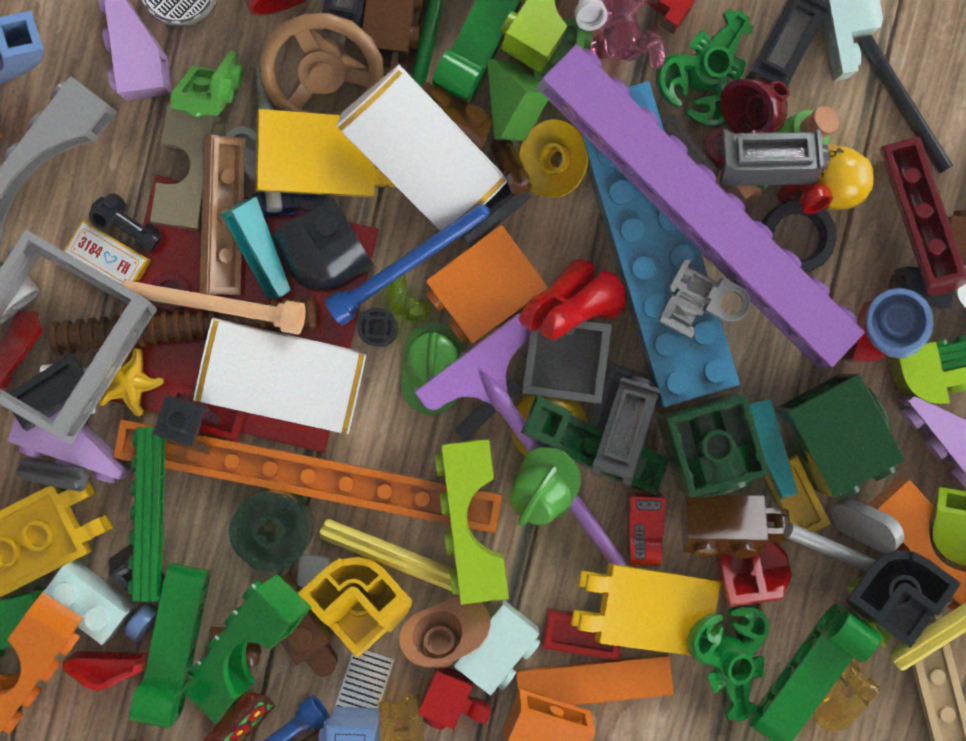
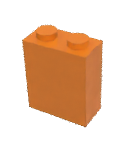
[425,225,548,344]

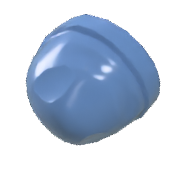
[866,288,933,358]

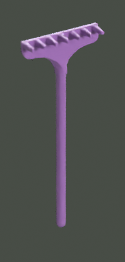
[414,314,629,566]

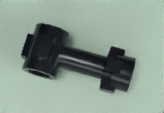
[89,193,163,254]

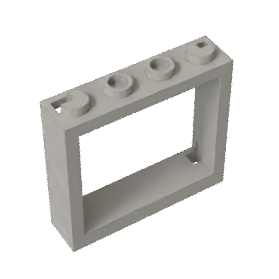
[0,230,157,445]

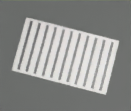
[334,650,394,708]

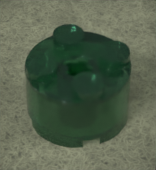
[229,489,314,572]

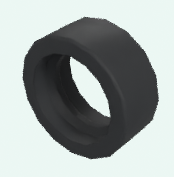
[761,199,837,273]

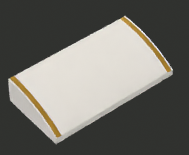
[336,65,507,231]
[193,318,367,435]

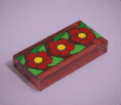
[202,691,276,741]

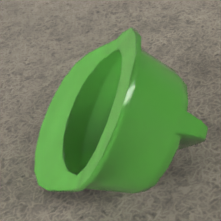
[401,322,464,415]
[509,446,582,527]

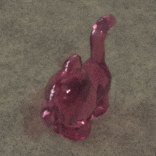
[592,0,665,69]

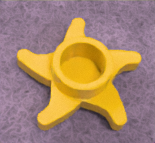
[99,348,165,416]

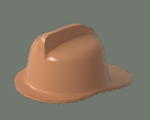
[399,597,491,669]

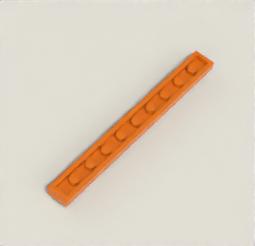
[113,419,503,534]

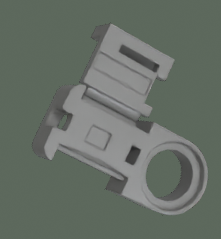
[657,260,751,338]

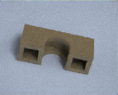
[150,105,225,232]

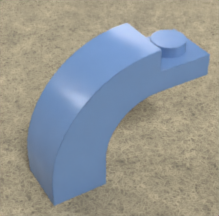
[0,10,44,85]

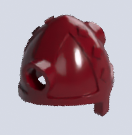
[720,79,790,134]

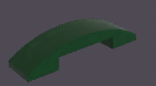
[521,396,670,495]

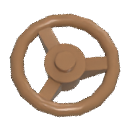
[258,13,384,115]

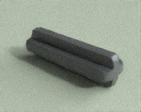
[16,458,89,492]

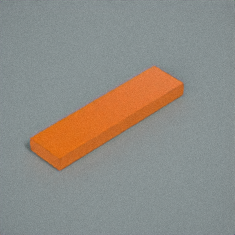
[515,654,674,705]

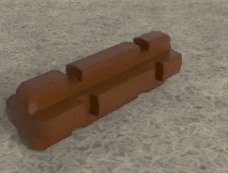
[491,139,532,196]

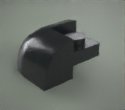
[271,198,376,292]
[846,551,961,648]

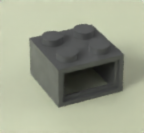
[521,321,612,404]

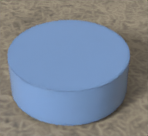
[124,603,158,643]

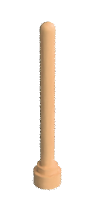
[122,281,306,334]

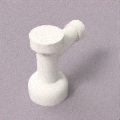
[574,0,608,31]

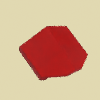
[716,527,792,607]
[62,651,149,692]

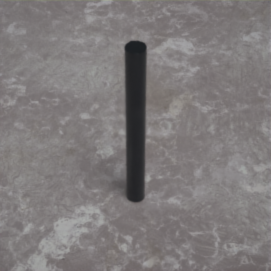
[858,35,953,174]

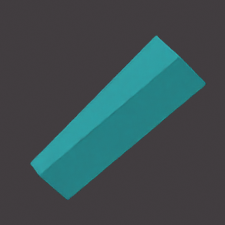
[221,196,290,299]
[749,399,798,500]

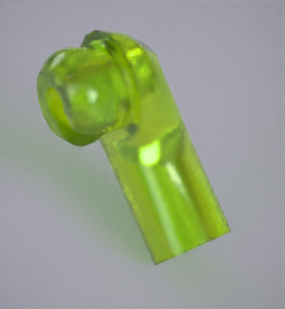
[388,274,431,323]

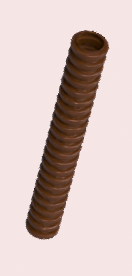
[48,295,319,356]

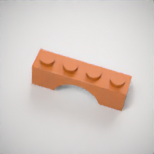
[868,477,966,612]
[0,592,83,734]

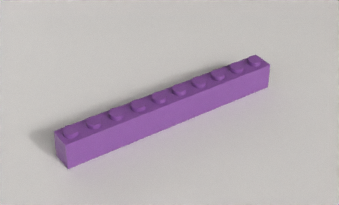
[537,44,865,369]

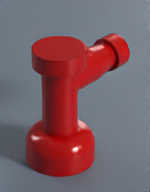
[777,156,833,214]

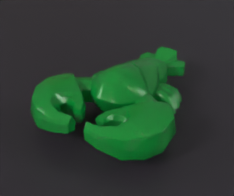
[656,9,754,126]
[687,605,769,722]

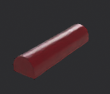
[880,136,966,295]

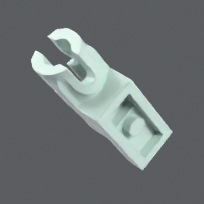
[822,0,883,82]

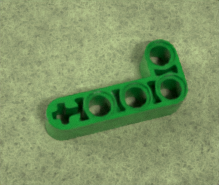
[432,0,522,104]
[129,563,210,729]
[749,603,882,741]

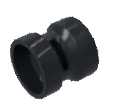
[357,308,399,348]

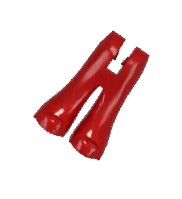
[519,259,626,341]

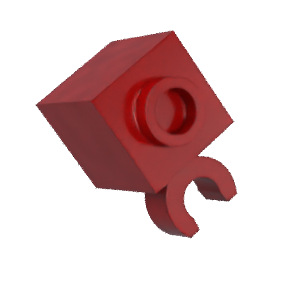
[418,667,492,730]

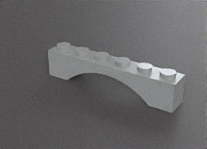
[0,76,118,260]

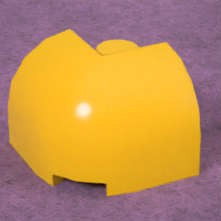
[298,557,412,658]

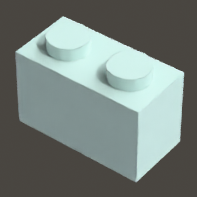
[44,560,137,645]
[454,599,540,696]

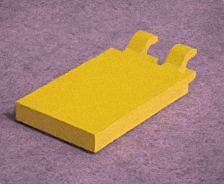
[255,109,397,198]
[0,480,114,598]
[571,563,721,656]

